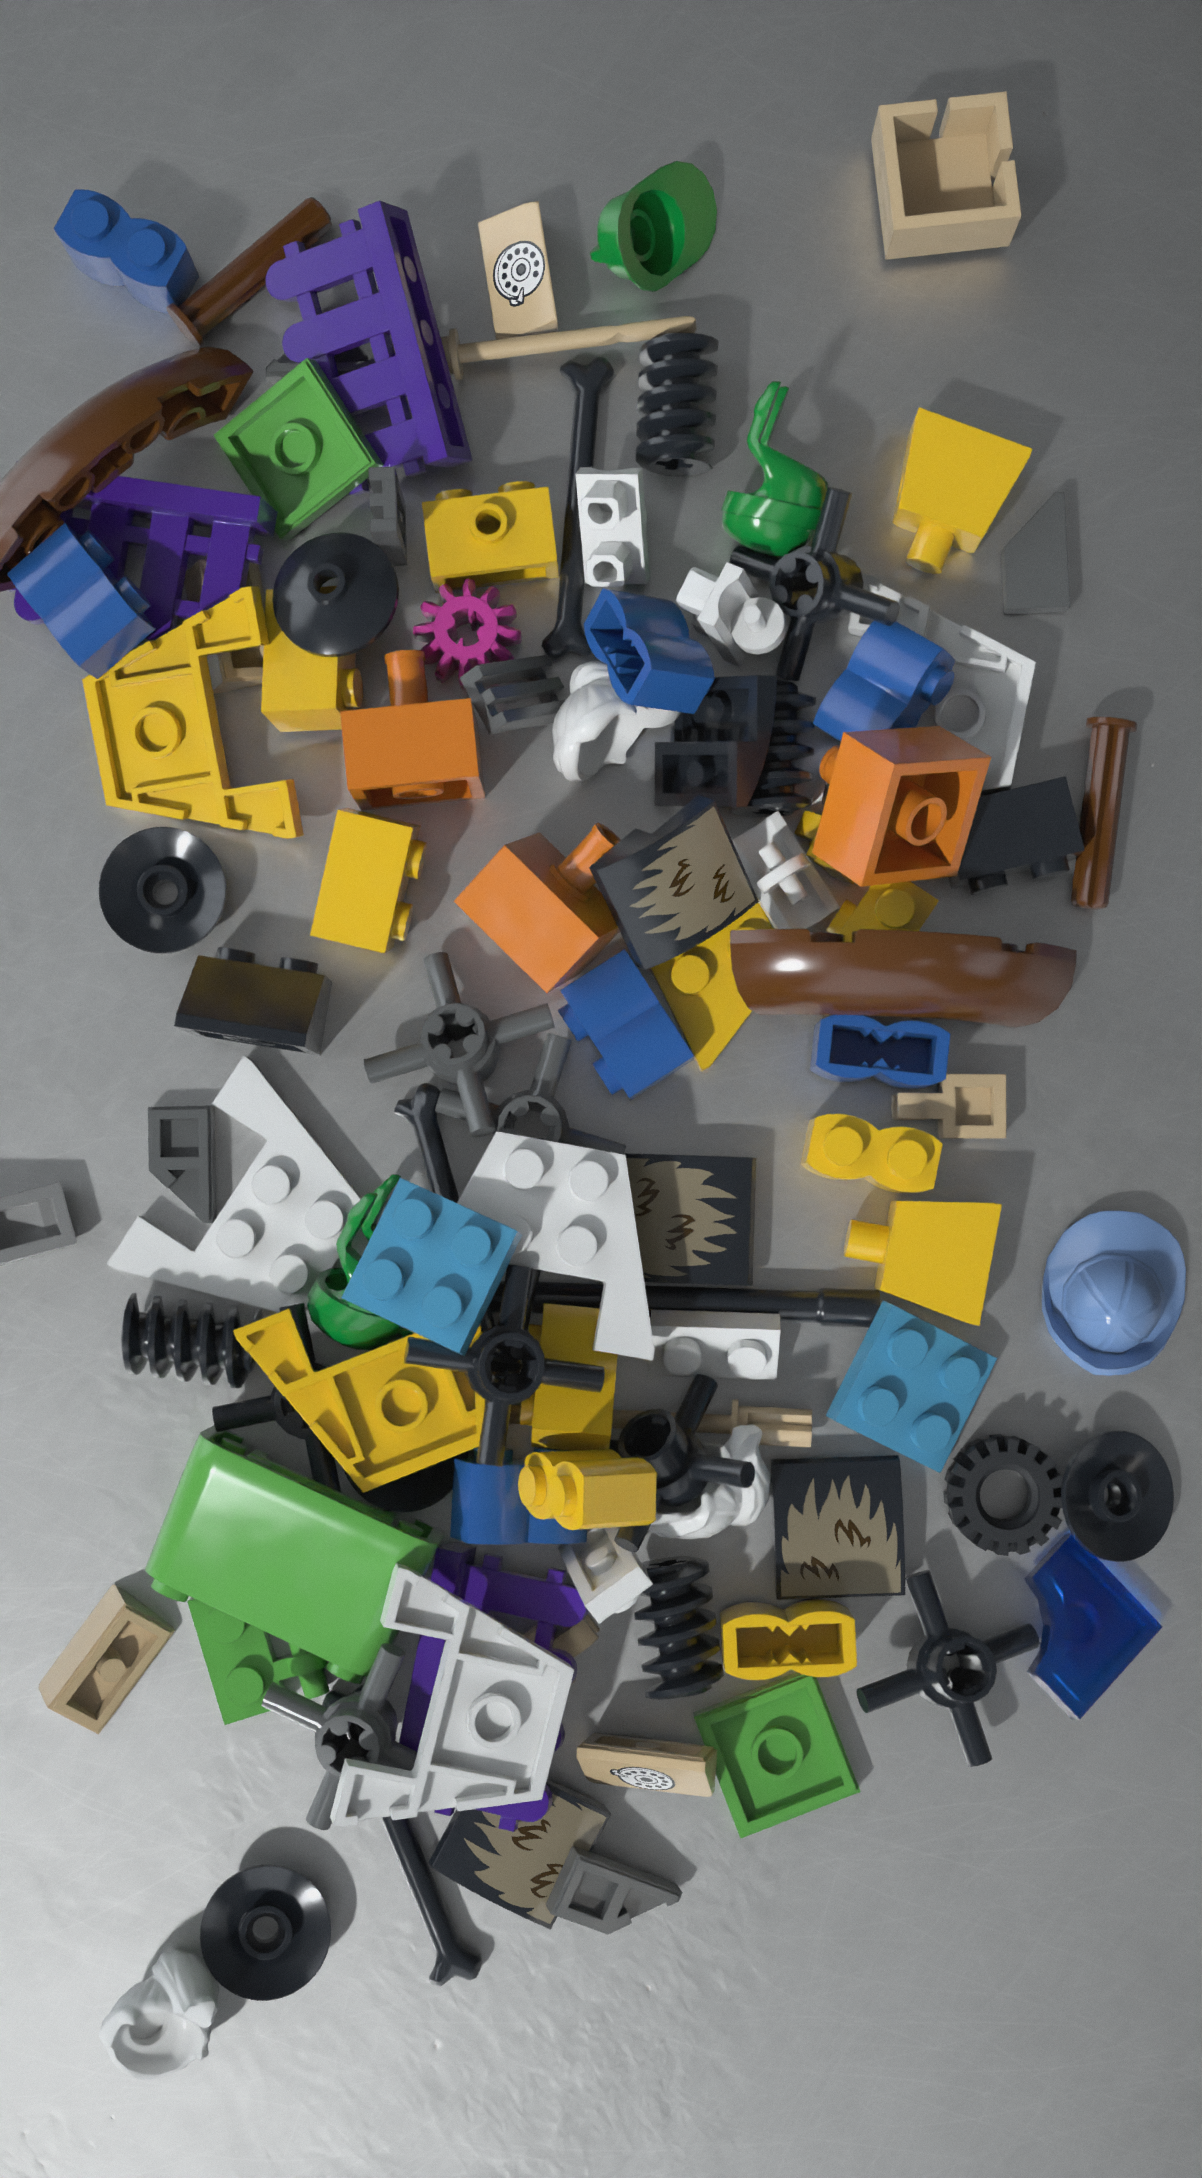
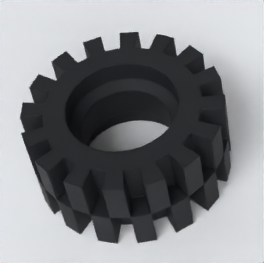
[943,1434,1063,1556]

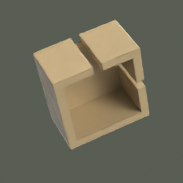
[871,92,1021,260]

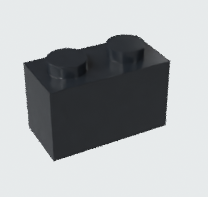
[948,776,1085,895]

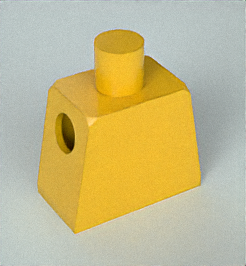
[892,407,1033,574]
[843,1201,1002,1326]

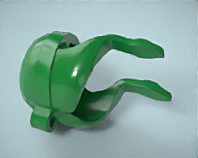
[721,381,828,556]
[307,1174,414,1350]

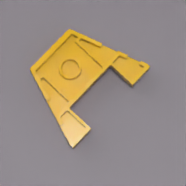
[82,586,304,839]
[233,1308,485,1493]

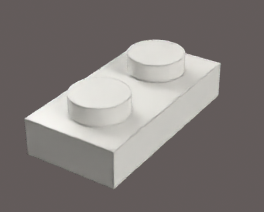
[649,1310,781,1380]
[557,1527,653,1624]

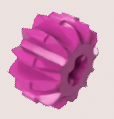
[413,578,522,690]

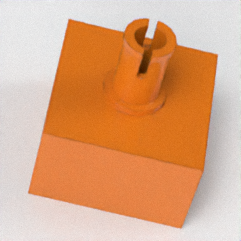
[340,650,485,811]
[812,726,991,887]
[454,823,621,993]

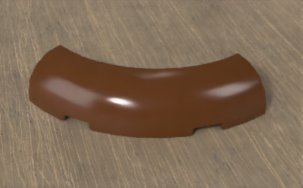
[0,346,254,592]
[730,929,1077,1028]

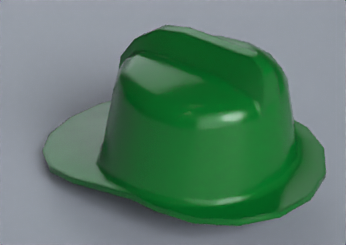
[589,161,717,292]

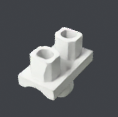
[575,467,650,587]
[676,562,787,667]
[732,811,840,929]

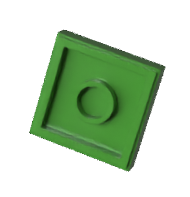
[214,358,384,540]
[693,1672,861,1839]

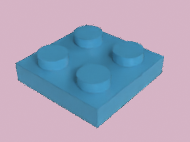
[341,1178,522,1356]
[826,1300,997,1473]

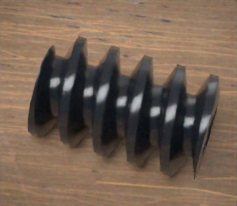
[635,333,719,476]
[731,679,816,817]
[121,1293,263,1388]
[634,1556,724,1700]

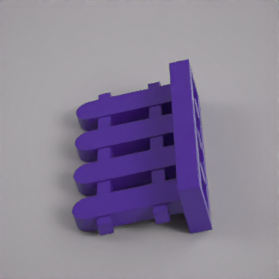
[266,201,473,496]
[8,461,278,641]
[399,1542,589,1832]

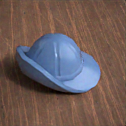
[1042,1211,1186,1376]

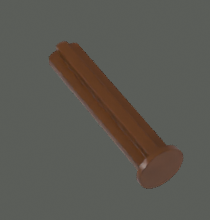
[166,197,332,348]
[1071,717,1138,910]

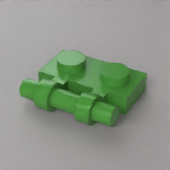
[187,1597,330,1725]

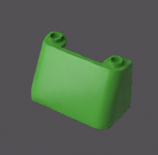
[145,1426,446,1684]

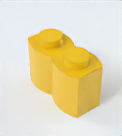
[800,1114,943,1193]
[518,1449,657,1530]
[719,1599,857,1680]

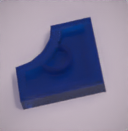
[1024,1533,1162,1720]

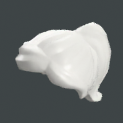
[552,661,681,782]
[649,1424,770,1539]
[99,1949,220,2080]

